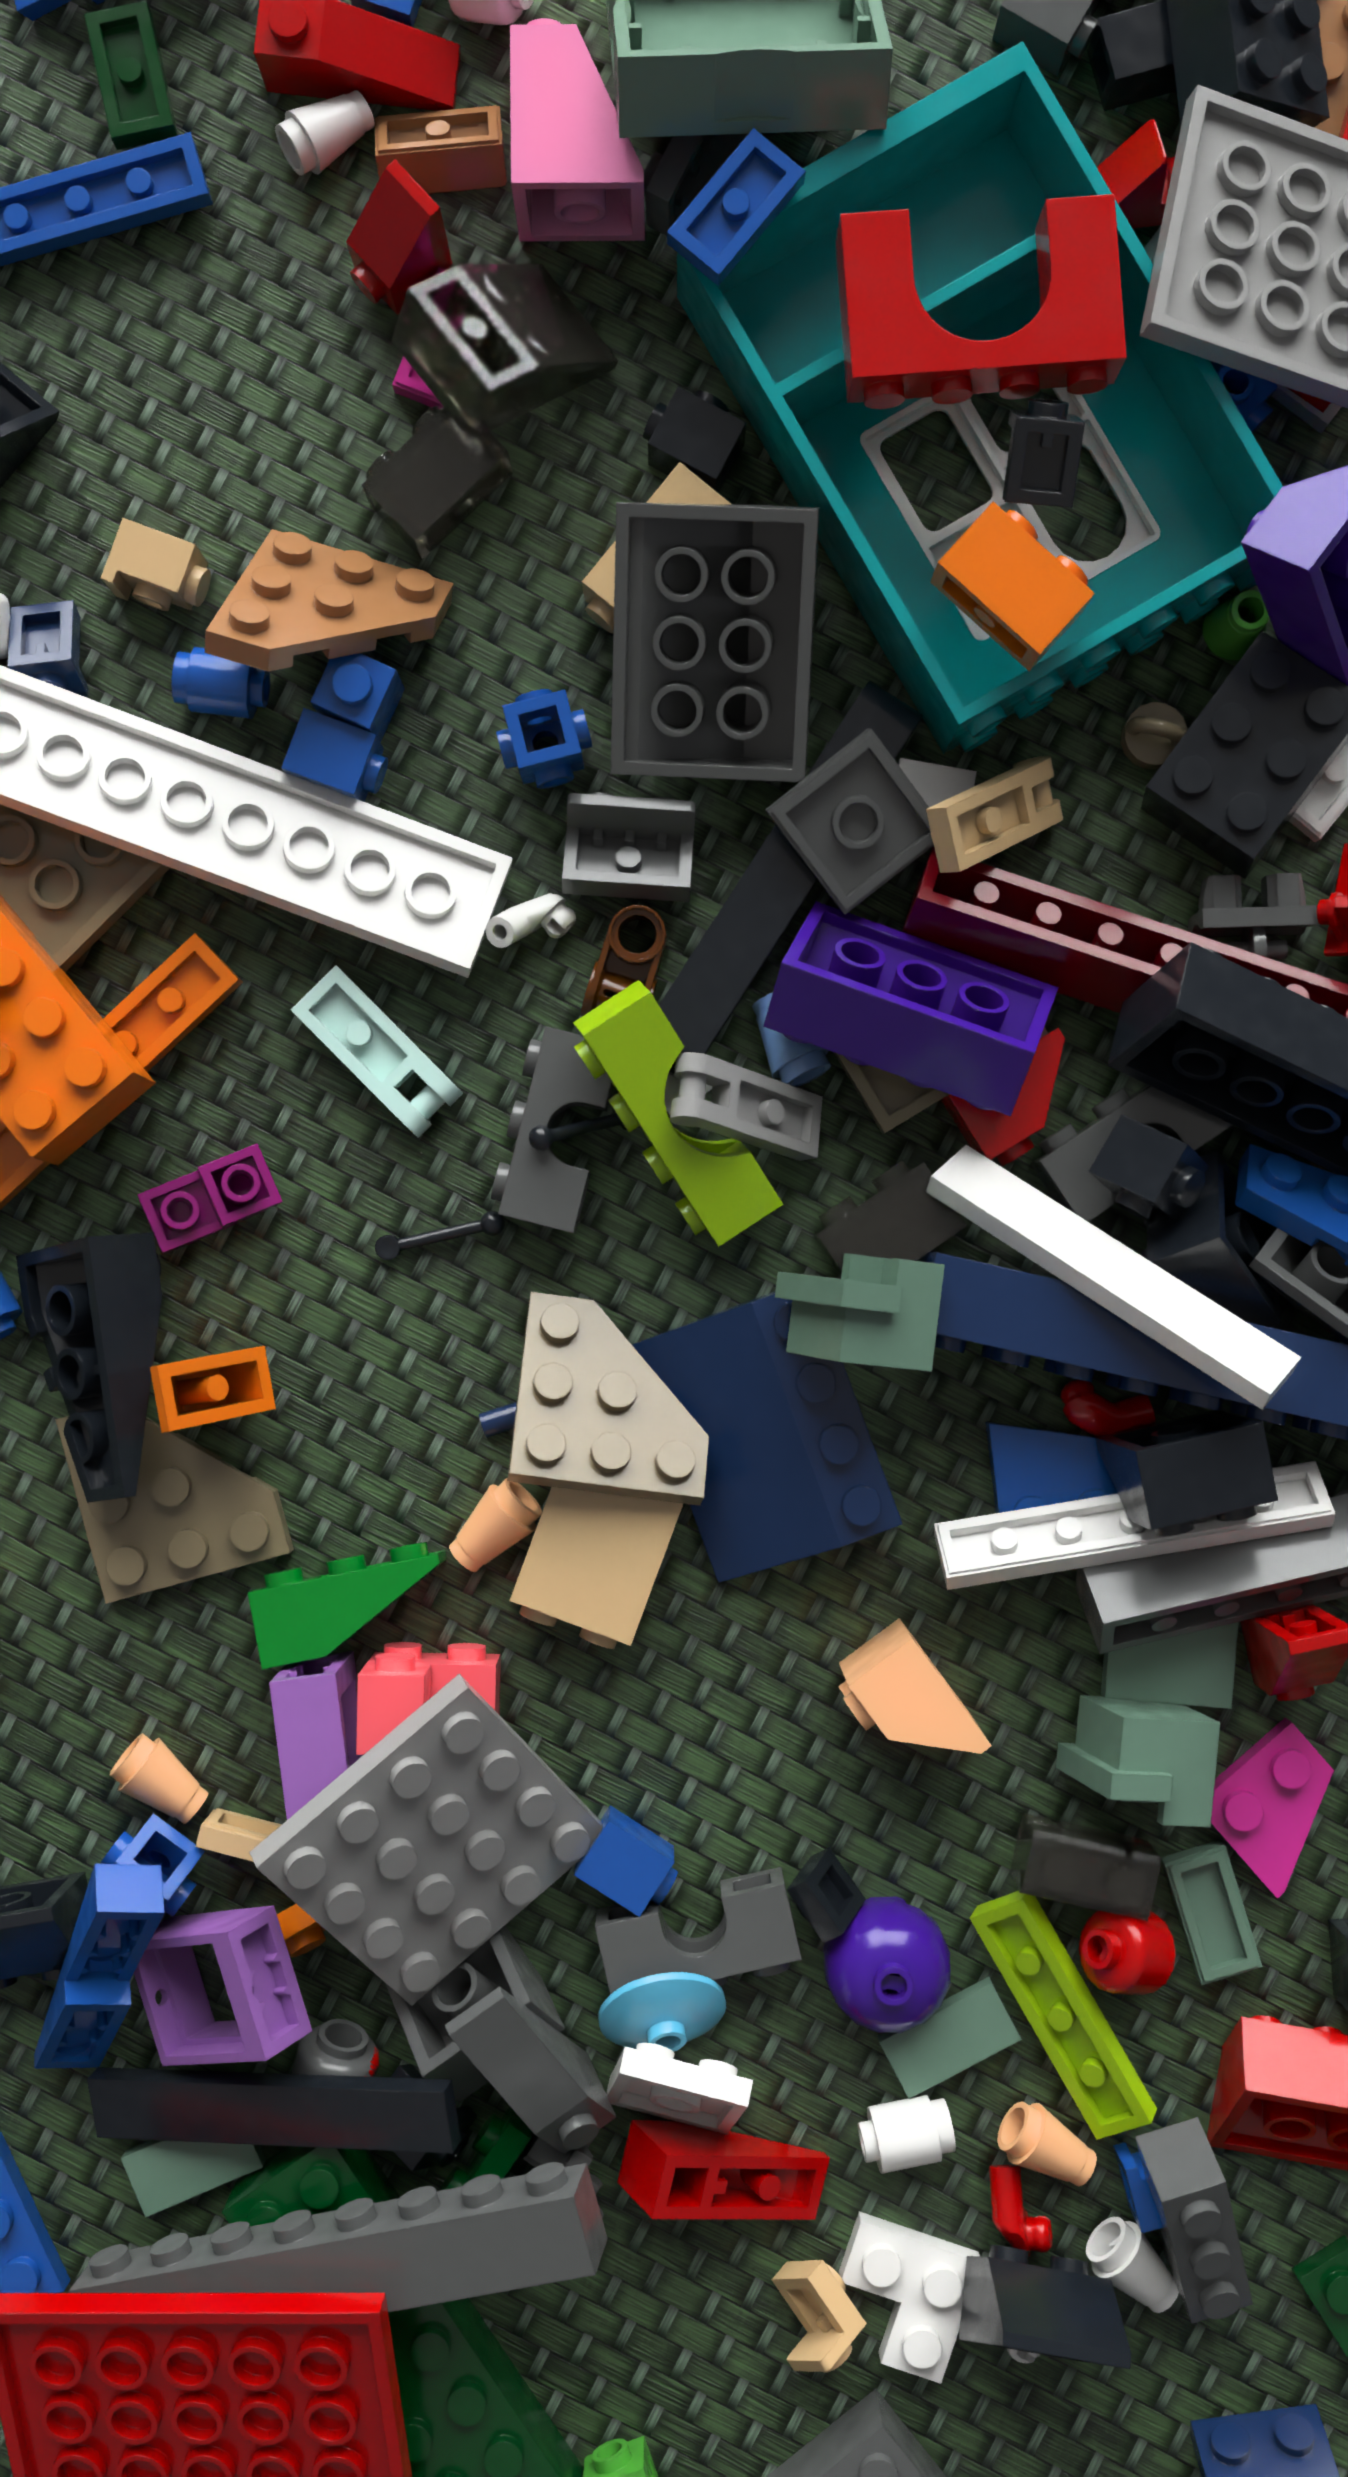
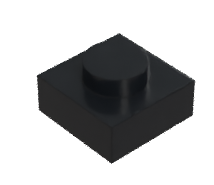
[787,1847,866,1943]

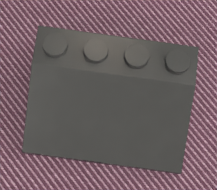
[610,502,820,782]

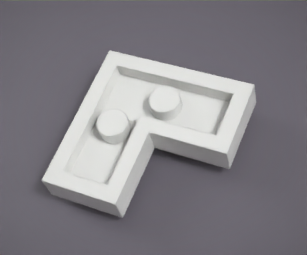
[839,2211,980,2384]

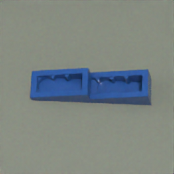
[34,1864,164,2068]

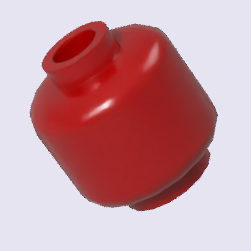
[1079,1906,1176,1995]

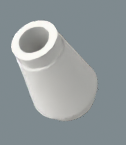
[275,90,375,176]
[1086,2217,1179,2313]

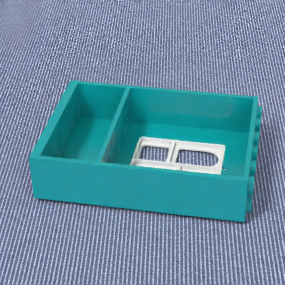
[677,41,1283,754]

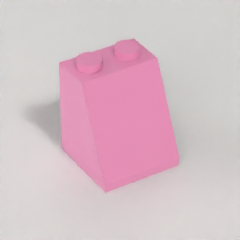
[510,18,645,242]

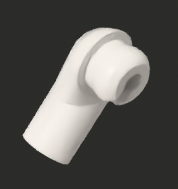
[485,893,576,948]

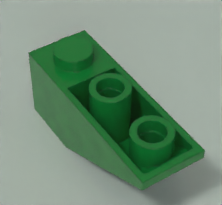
[248,1542,447,1670]

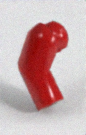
[1060,1379,1156,1437]
[989,2165,1053,2256]

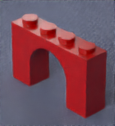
[836,194,1127,409]

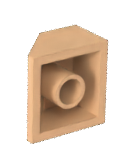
[838,1618,992,1754]

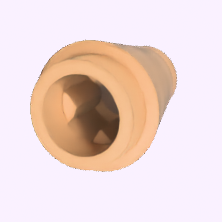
[449,1478,542,1572]
[109,1733,209,1824]
[997,2101,1097,2187]

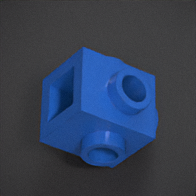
[496,689,593,789]
[100,1813,205,1917]

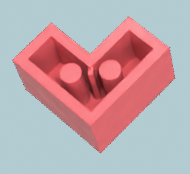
[356,1642,501,1755]

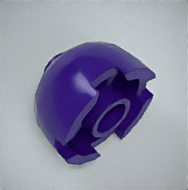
[824,1897,951,2033]

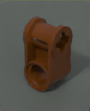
[580,905,667,1016]

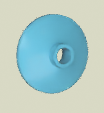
[598,1972,726,2052]

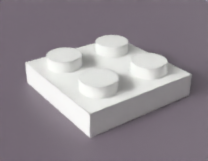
[606,2043,753,2134]

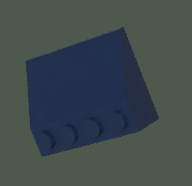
[632,1292,903,1583]

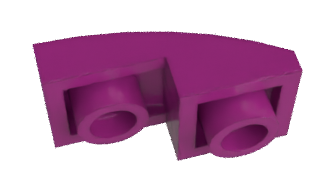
[137,1143,283,1255]

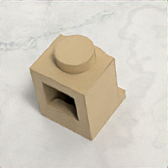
[101,518,211,611]

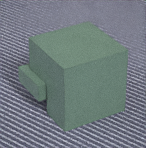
[775,1253,945,1372]
[1056,1695,1220,1827]

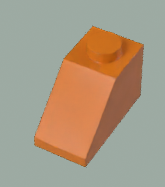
[150,1346,276,1433]

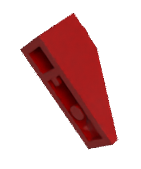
[254,0,461,111]
[1240,1604,1348,1701]
[617,2120,830,2220]

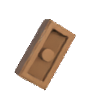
[375,105,507,194]

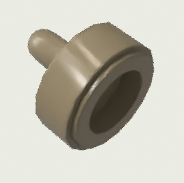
[1120,702,1188,770]

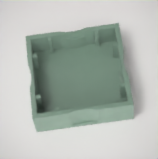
[606,0,893,138]

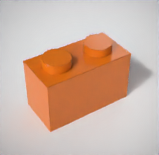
[930,501,1095,671]

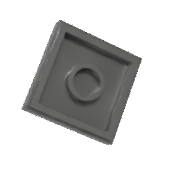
[765,728,934,914]

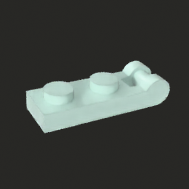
[291,965,463,1138]

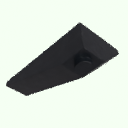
[16,1232,162,1503]

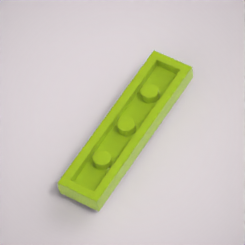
[970,1887,1157,2140]

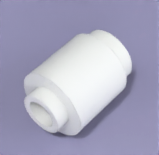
[857,2095,956,2174]

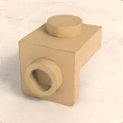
[771,2260,867,2373]

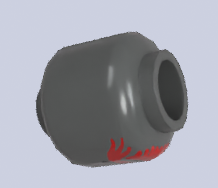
[291,2019,379,2077]

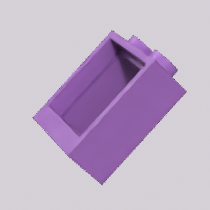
[269,1651,363,1820]
[134,1905,312,2066]

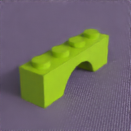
[573,980,783,1247]

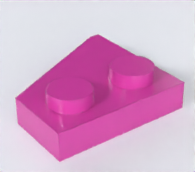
[1211,1717,1334,1899]

